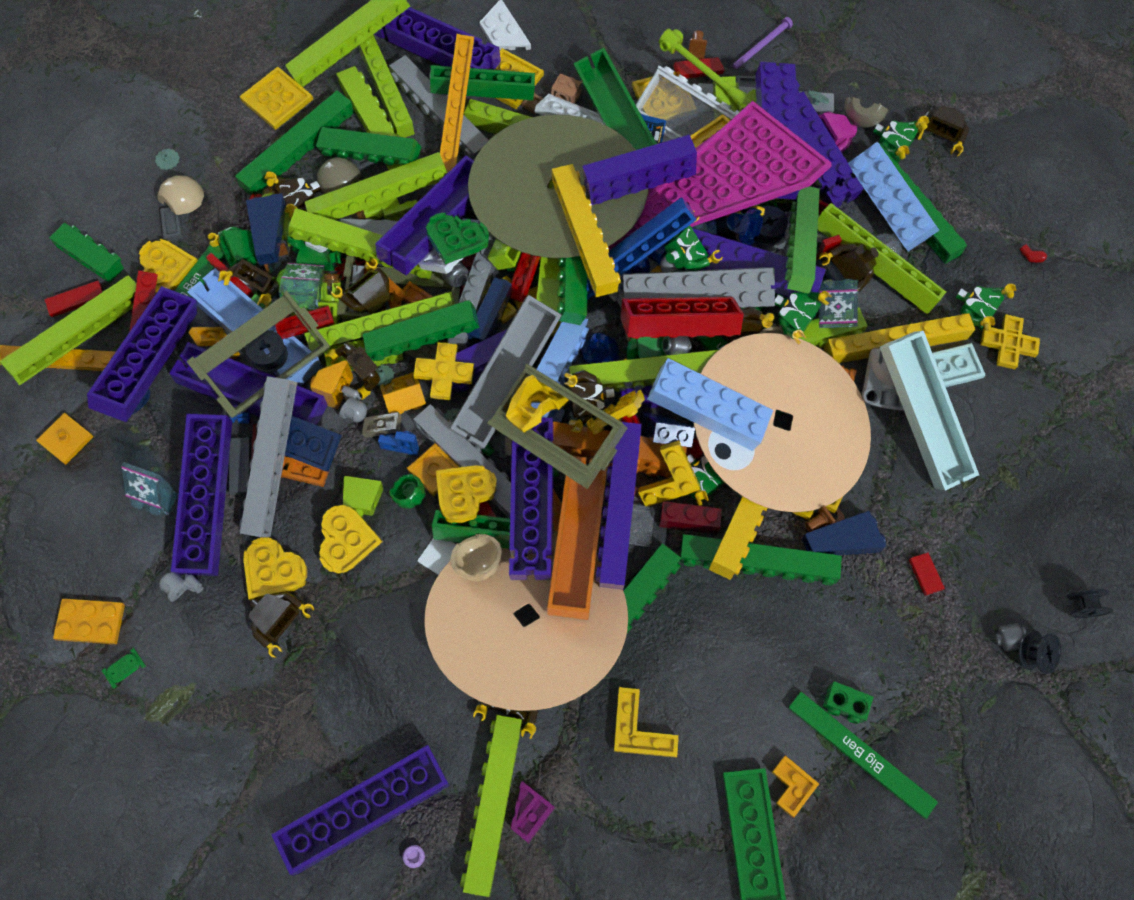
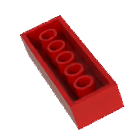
[620,297,744,339]

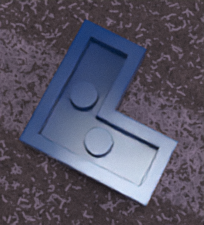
[378,431,419,456]

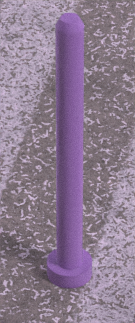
[733,17,793,69]

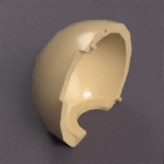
[157,175,204,215]
[450,534,502,582]

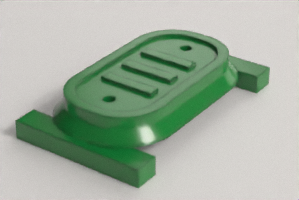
[101,648,146,689]

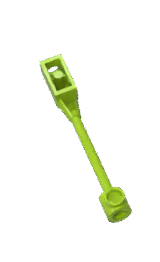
[658,29,756,112]

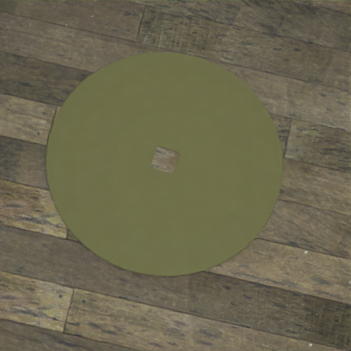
[468,115,648,258]

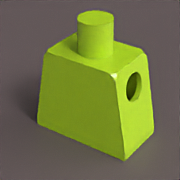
[343,476,384,518]

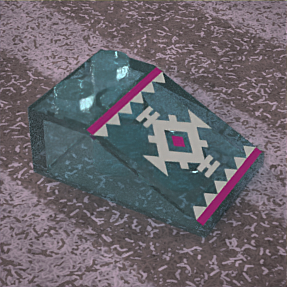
[279,263,325,309]
[819,279,858,328]
[122,462,178,516]

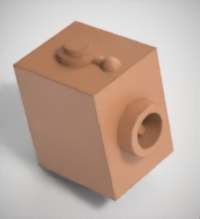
[551,74,582,104]

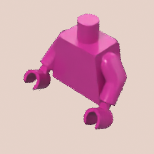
[819,111,857,153]

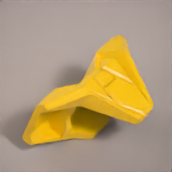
[506,375,568,433]

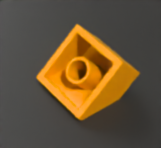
[310,360,354,409]
[380,372,426,415]

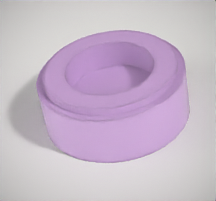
[403,845,425,868]

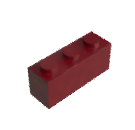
[659,501,722,534]

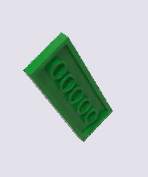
[723,768,786,900]

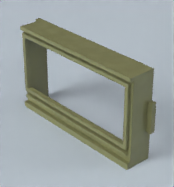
[337,256,461,322]
[186,291,330,418]
[487,363,628,489]

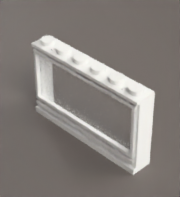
[636,66,739,142]

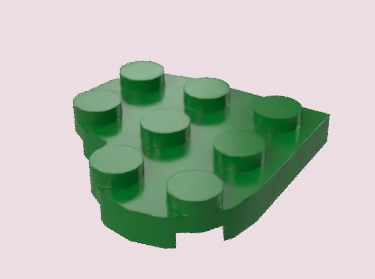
[426,213,489,265]

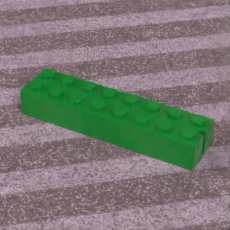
[573,48,657,150]

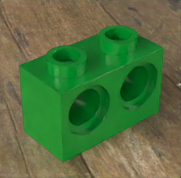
[822,681,874,724]

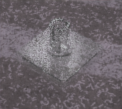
[629,504,655,547]

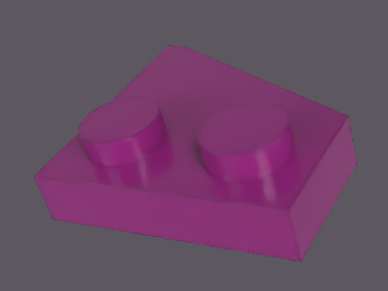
[511,781,555,843]

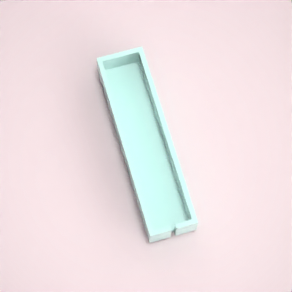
[880,331,979,490]

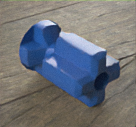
[230,412,251,424]

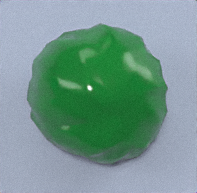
[389,474,425,509]

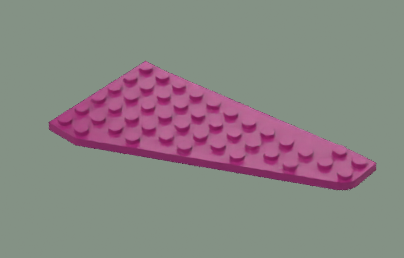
[608,101,831,250]

